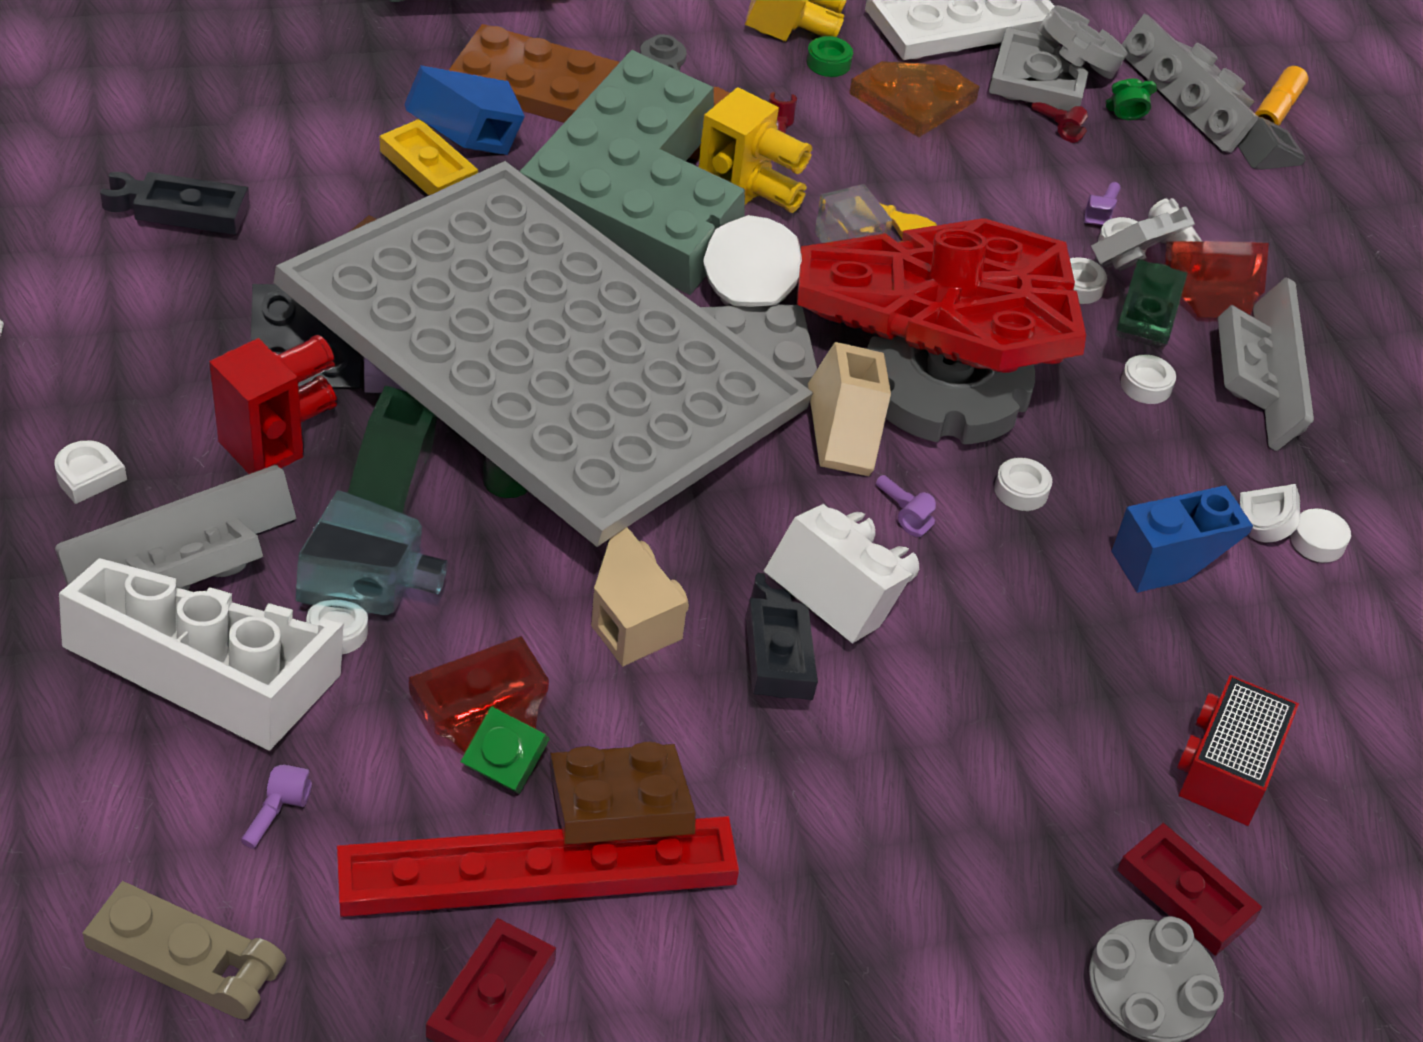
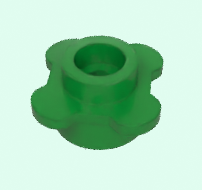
[1105,78,1157,120]

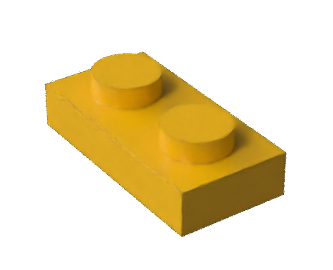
[379,119,478,195]

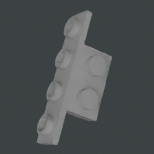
[1121,14,1259,153]
[1218,277,1314,451]
[55,465,297,590]

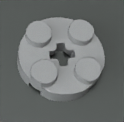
[1038,5,1127,79]

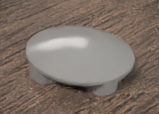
[1089,916,1224,1042]

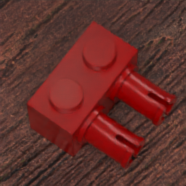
[209,335,337,474]

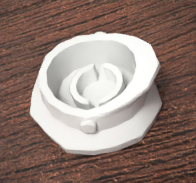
[703,215,802,307]

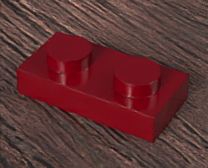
[1117,822,1262,956]
[426,918,556,1042]

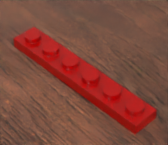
[337,816,739,917]

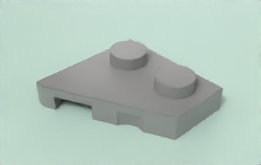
[1091,207,1195,271]

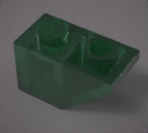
[1114,259,1188,350]
[344,385,437,524]

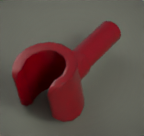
[768,92,797,133]
[1032,102,1088,143]

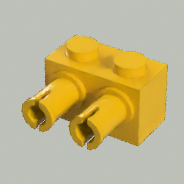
[745,0,847,41]
[698,87,813,213]

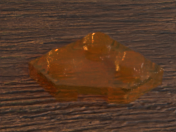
[849,61,980,138]

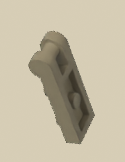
[82,881,286,1019]

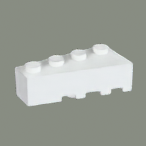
[59,558,344,751]

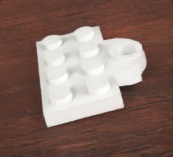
[865,0,1055,60]

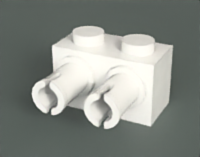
[764,504,919,644]

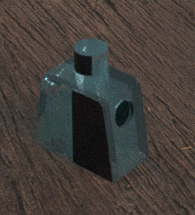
[295,490,448,615]

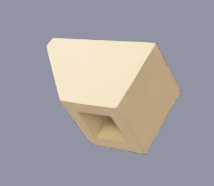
[808,342,891,476]
[591,527,689,667]

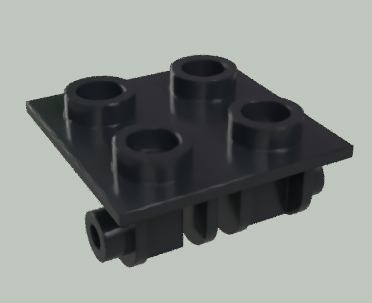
[251,284,361,389]

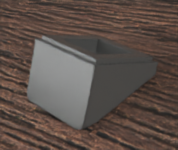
[1237,117,1306,170]

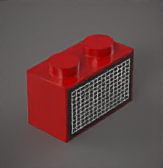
[1177,675,1299,826]

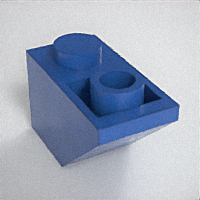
[404,65,525,155]
[1111,485,1253,593]

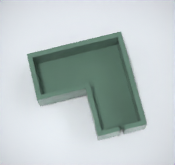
[520,50,745,295]

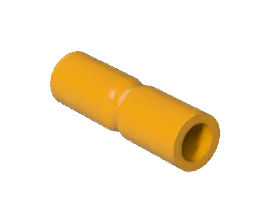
[1255,66,1308,126]

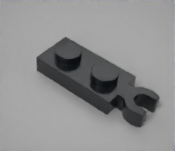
[100,172,250,235]
[746,573,818,700]

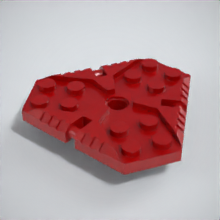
[797,218,1086,373]

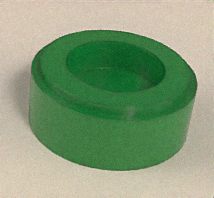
[806,36,853,77]

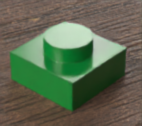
[460,706,550,795]

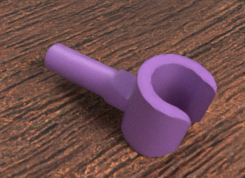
[1084,182,1121,226]
[876,475,936,537]
[241,765,312,849]

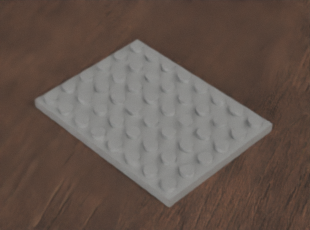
[273,161,813,547]

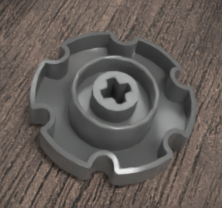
[867,336,1035,444]

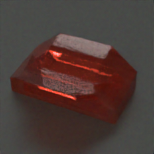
[1164,241,1269,317]
[409,636,549,753]

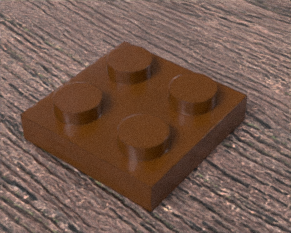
[550,742,696,844]

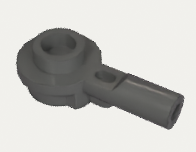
[640,34,687,72]

